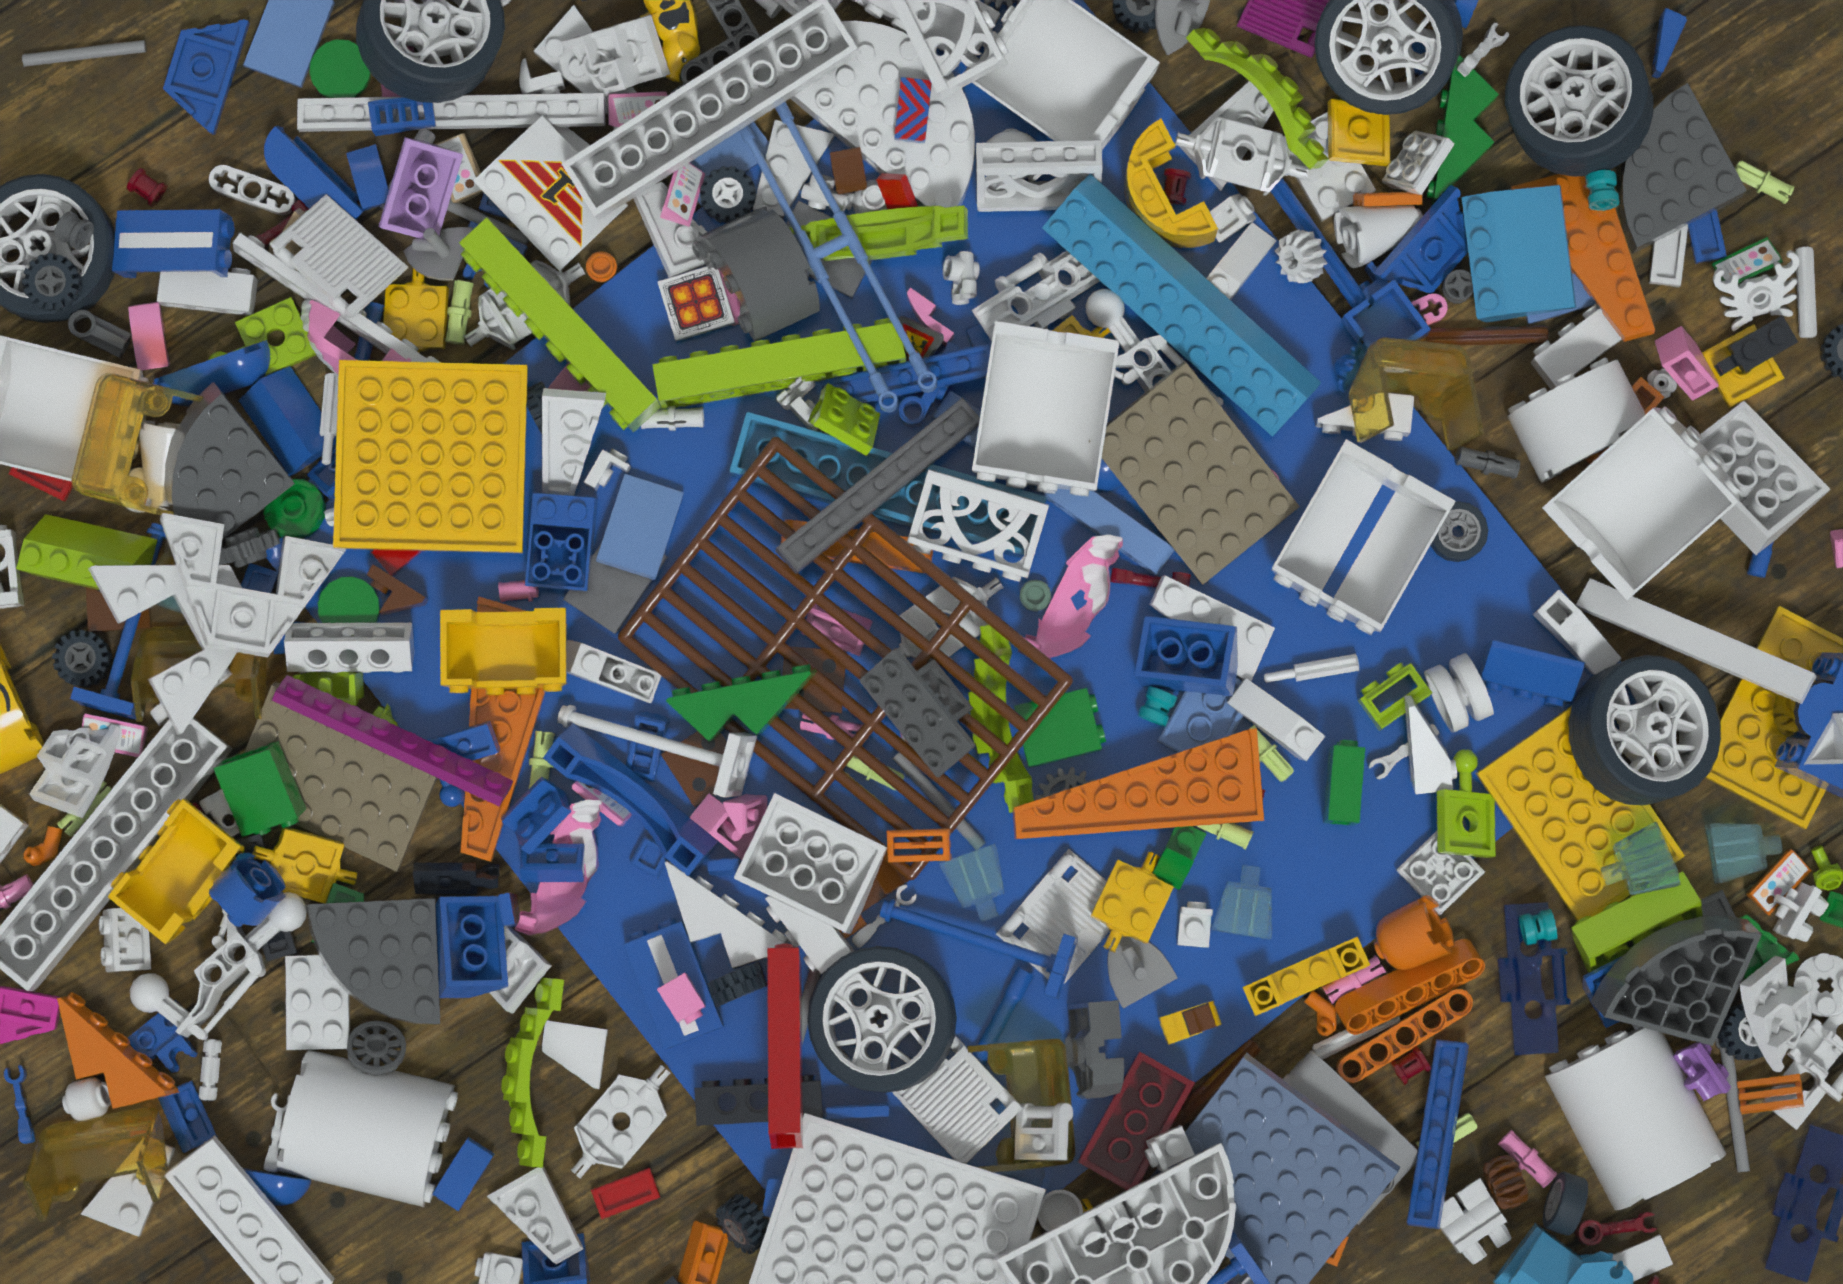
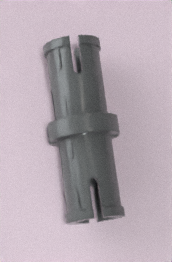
[1455,445,1520,479]

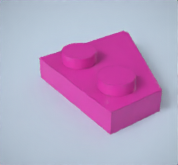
[0,986,60,1044]

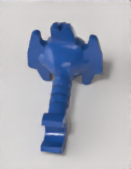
[1334,346,1406,395]

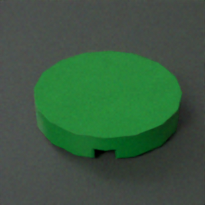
[309,39,371,98]
[264,479,326,539]
[318,576,380,623]

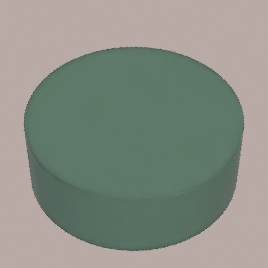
[1020,580,1051,612]

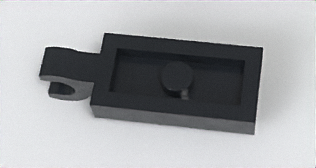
[1714,315,1798,377]
[413,863,500,894]

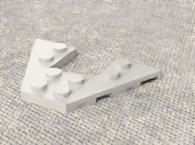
[160,513,346,657]
[88,565,242,735]

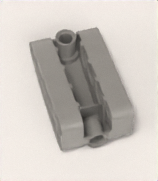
[1282,1050,1418,1225]

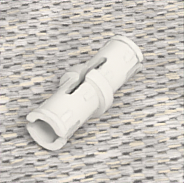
[641,406,704,431]

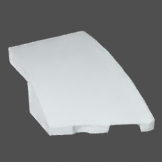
[562,15,670,94]
[29,724,120,818]
[489,926,551,1013]
[1740,956,1812,1072]

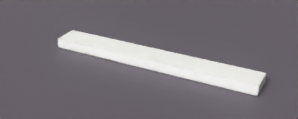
[1576,579,1816,704]

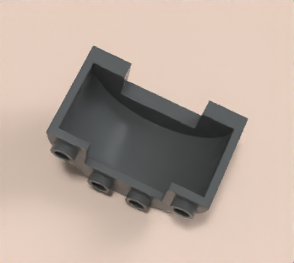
[692,206,820,342]

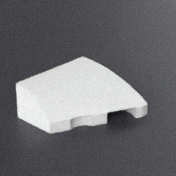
[542,1020,608,1089]

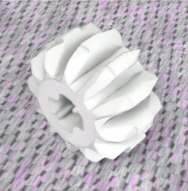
[1275,230,1327,283]

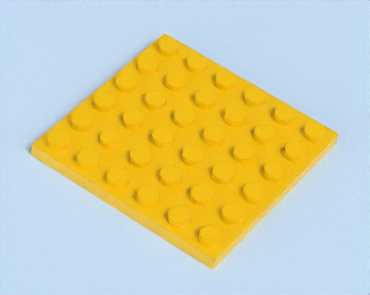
[333,360,528,553]

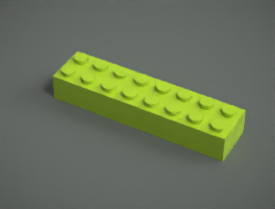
[459,217,661,433]
[652,318,906,409]

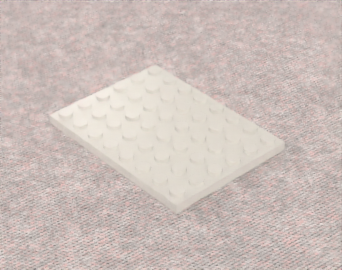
[749,1113,1046,1284]

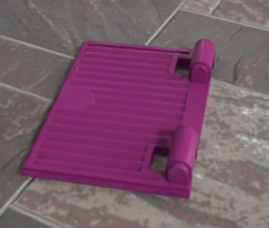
[1237,0,1329,58]

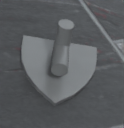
[1155,0,1210,55]
[403,227,473,281]
[1107,936,1177,1008]

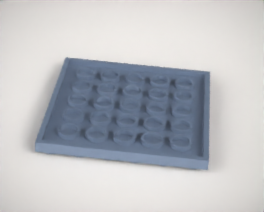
[1149,1053,1400,1284]

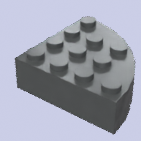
[1618,83,1747,254]
[164,382,295,540]
[306,898,440,1025]
[1591,916,1762,1046]

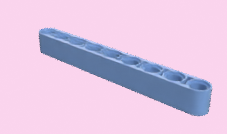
[932,391,1175,576]

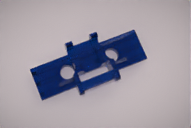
[1497,902,1571,1055]
[1764,1125,1843,1283]

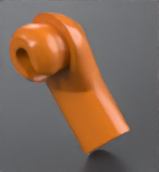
[23,826,63,866]
[1304,990,1337,1036]

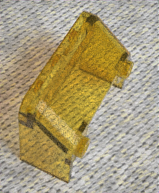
[1349,337,1484,450]
[72,373,203,515]
[131,626,266,722]
[967,1038,1076,1172]
[23,1107,168,1222]

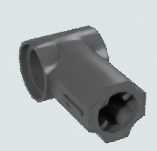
[68,310,132,358]

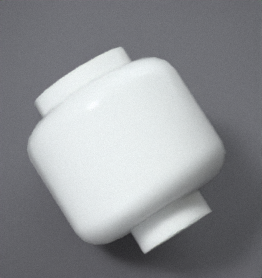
[62,1077,111,1121]

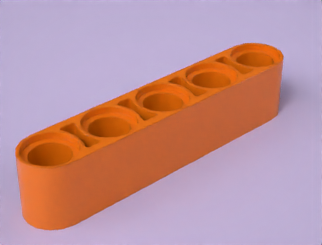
[780,519,933,573]
[1335,939,1485,1035]
[1336,989,1473,1083]

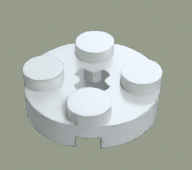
[1794,953,1843,1017]

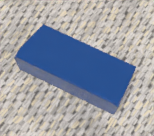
[520,844,585,882]
[158,1081,217,1153]

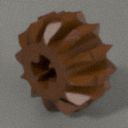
[1483,1155,1528,1210]

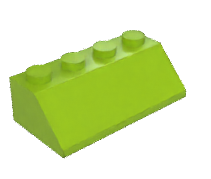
[16,514,157,590]
[1571,871,1703,973]

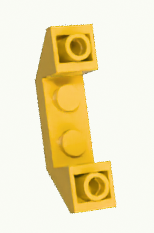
[1242,937,1370,1016]

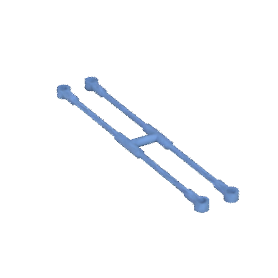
[739,102,937,413]

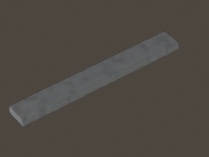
[775,398,980,574]

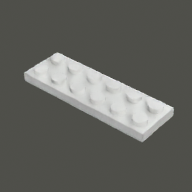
[164,1135,335,1284]

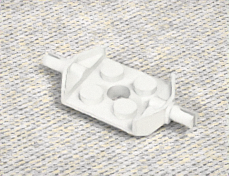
[1174,117,1309,196]
[464,260,585,350]
[898,577,1003,663]
[571,1065,671,1179]

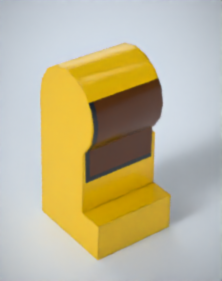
[1158,1001,1222,1045]

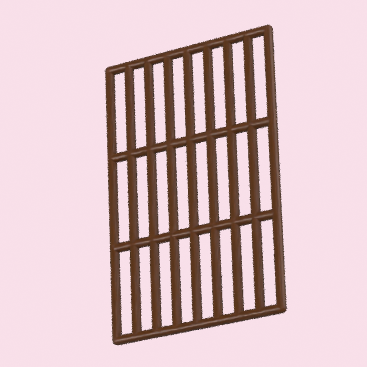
[618,437,1073,880]

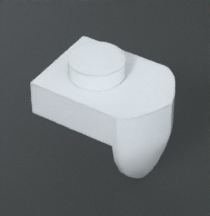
[519,58,566,94]

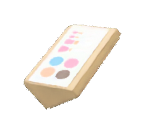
[435,134,483,203]

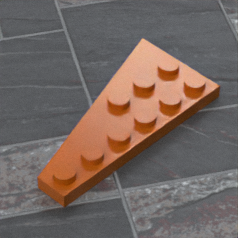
[1511,174,1655,342]

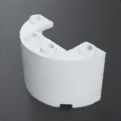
[1507,358,1646,483]

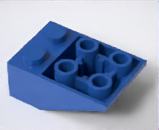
[525,493,598,591]

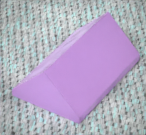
[378,138,463,239]

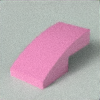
[907,288,954,346]
[128,302,170,370]

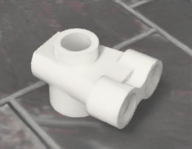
[801,174,854,211]
[943,251,979,305]
[199,789,241,838]

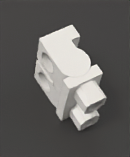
[1440,1178,1511,1265]

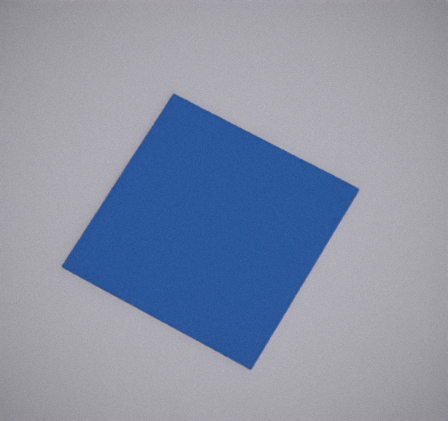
[266,0,1637,1195]

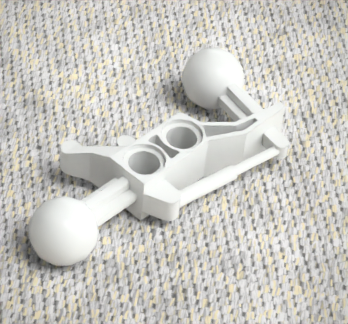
[1086,289,1223,406]
[130,892,307,1040]

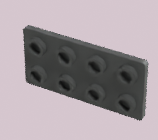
[860,648,975,777]

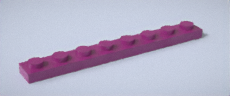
[272,675,513,806]

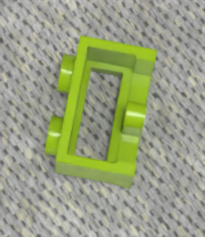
[1358,663,1433,731]
[293,672,364,706]

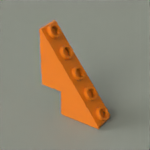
[57,992,179,1109]

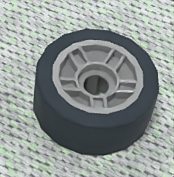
[1430,501,1489,562]
[1543,1171,1588,1236]

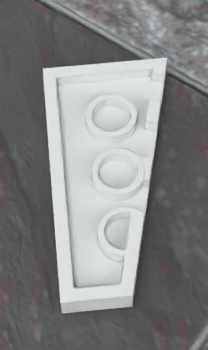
[542,388,606,496]

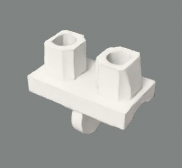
[1773,882,1829,942]

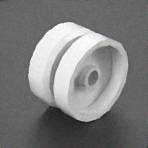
[1424,653,1494,733]

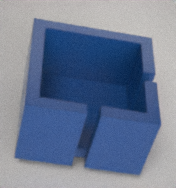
[1341,280,1431,371]

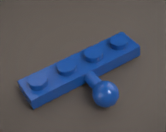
[427,721,501,807]

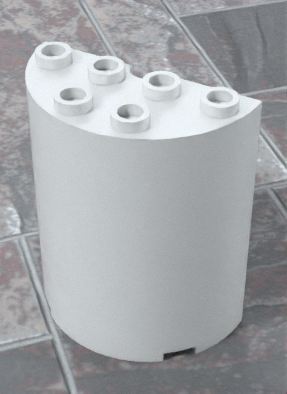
[965,0,1160,149]
[972,321,1120,497]
[0,336,148,491]
[1543,406,1741,600]
[1272,439,1455,635]
[1545,1025,1726,1210]
[277,1050,458,1207]

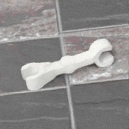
[1457,23,1509,77]
[1368,724,1439,779]
[852,885,917,948]
[264,1093,290,1172]

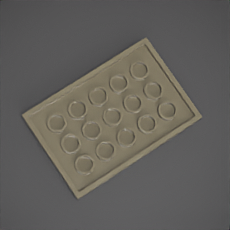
[1088,361,1300,585]
[245,681,437,872]

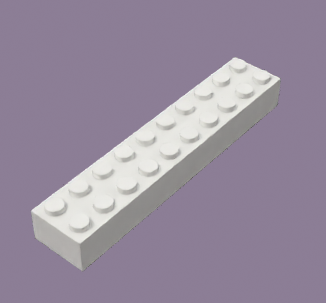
[562,0,861,220]
[0,717,233,992]

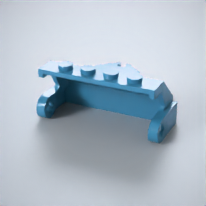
[1493,1223,1633,1284]

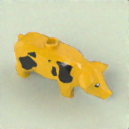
[640,0,700,82]

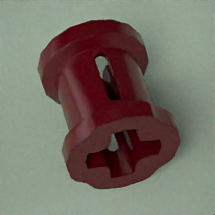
[126,168,168,207]
[1163,168,1191,205]
[1390,1046,1431,1086]

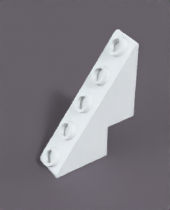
[664,862,790,969]

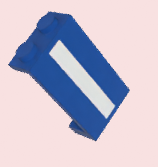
[112,209,235,278]
[623,918,724,1050]

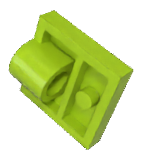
[808,383,880,456]

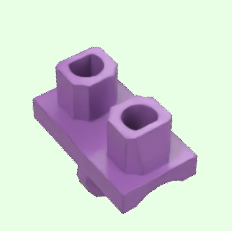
[1673,1042,1731,1101]

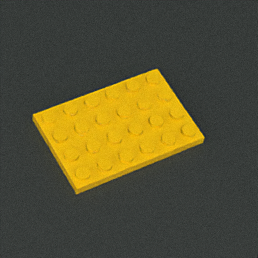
[1705,606,1843,829]
[1475,706,1685,921]

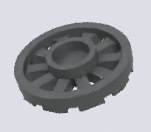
[347,1021,406,1075]

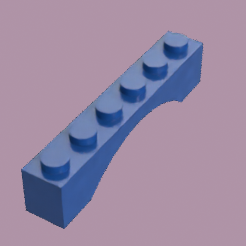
[543,723,718,876]

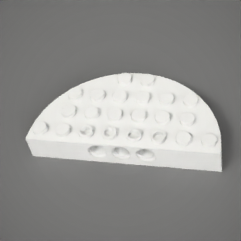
[790,21,975,208]
[992,1143,1236,1284]

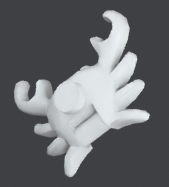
[1712,250,1799,331]

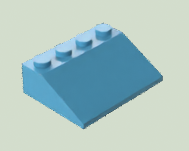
[1462,185,1576,323]

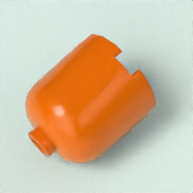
[1374,895,1455,970]

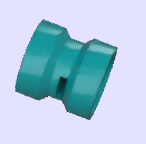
[1585,170,1620,211]
[1137,686,1177,727]
[1519,909,1558,946]

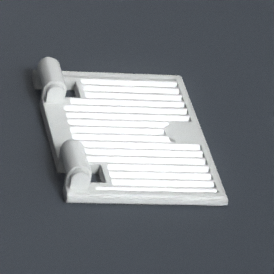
[270,194,408,319]
[996,849,1110,984]
[892,1035,1023,1164]

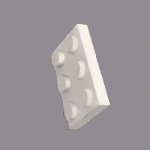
[1283,112,1376,222]
[285,955,350,1050]

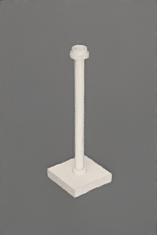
[558,705,757,797]

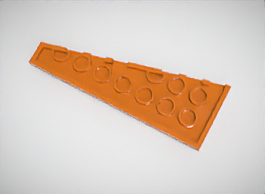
[461,596,567,862]
[1012,728,1264,839]

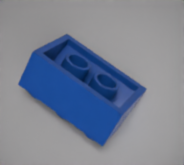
[1134,616,1238,697]
[1479,640,1585,707]
[435,896,509,998]

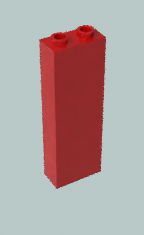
[767,943,803,1149]

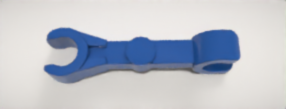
[4,1065,36,1144]

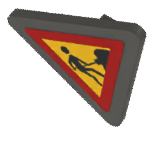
[898,316,944,362]

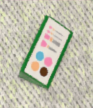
[1711,237,1783,285]

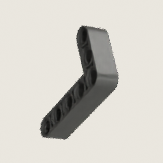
[681,0,760,85]

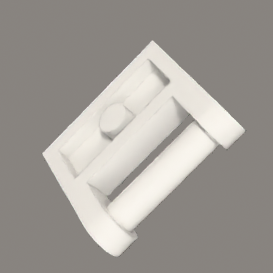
[1014,1103,1073,1160]

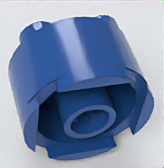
[209,853,286,927]

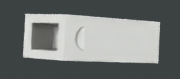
[1315,393,1414,441]
[1533,590,1621,675]
[566,640,661,703]
[765,896,854,974]

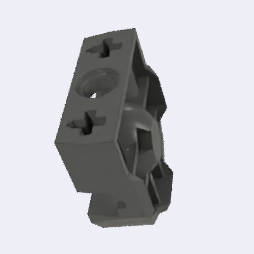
[1065,1000,1124,1099]

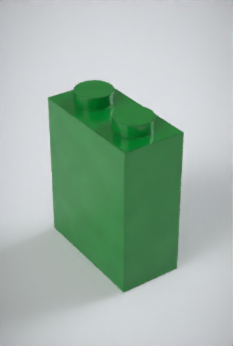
[1014,688,1106,768]
[1323,740,1365,826]
[213,741,306,837]

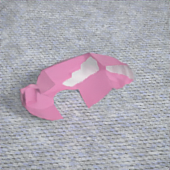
[301,300,411,375]
[1018,535,1123,658]
[515,800,603,935]

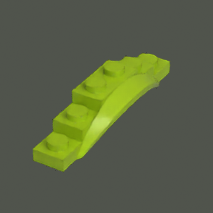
[1186,28,1329,170]
[789,205,968,261]
[968,625,1034,813]
[501,978,564,1168]

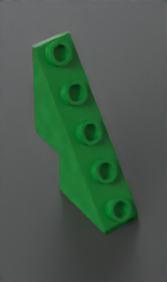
[1426,55,1499,204]
[666,664,817,741]

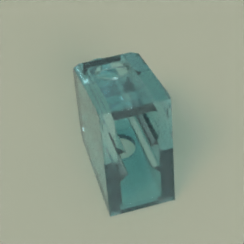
[1600,822,1681,895]
[1705,823,1782,884]
[939,844,1005,922]
[1211,865,1272,940]

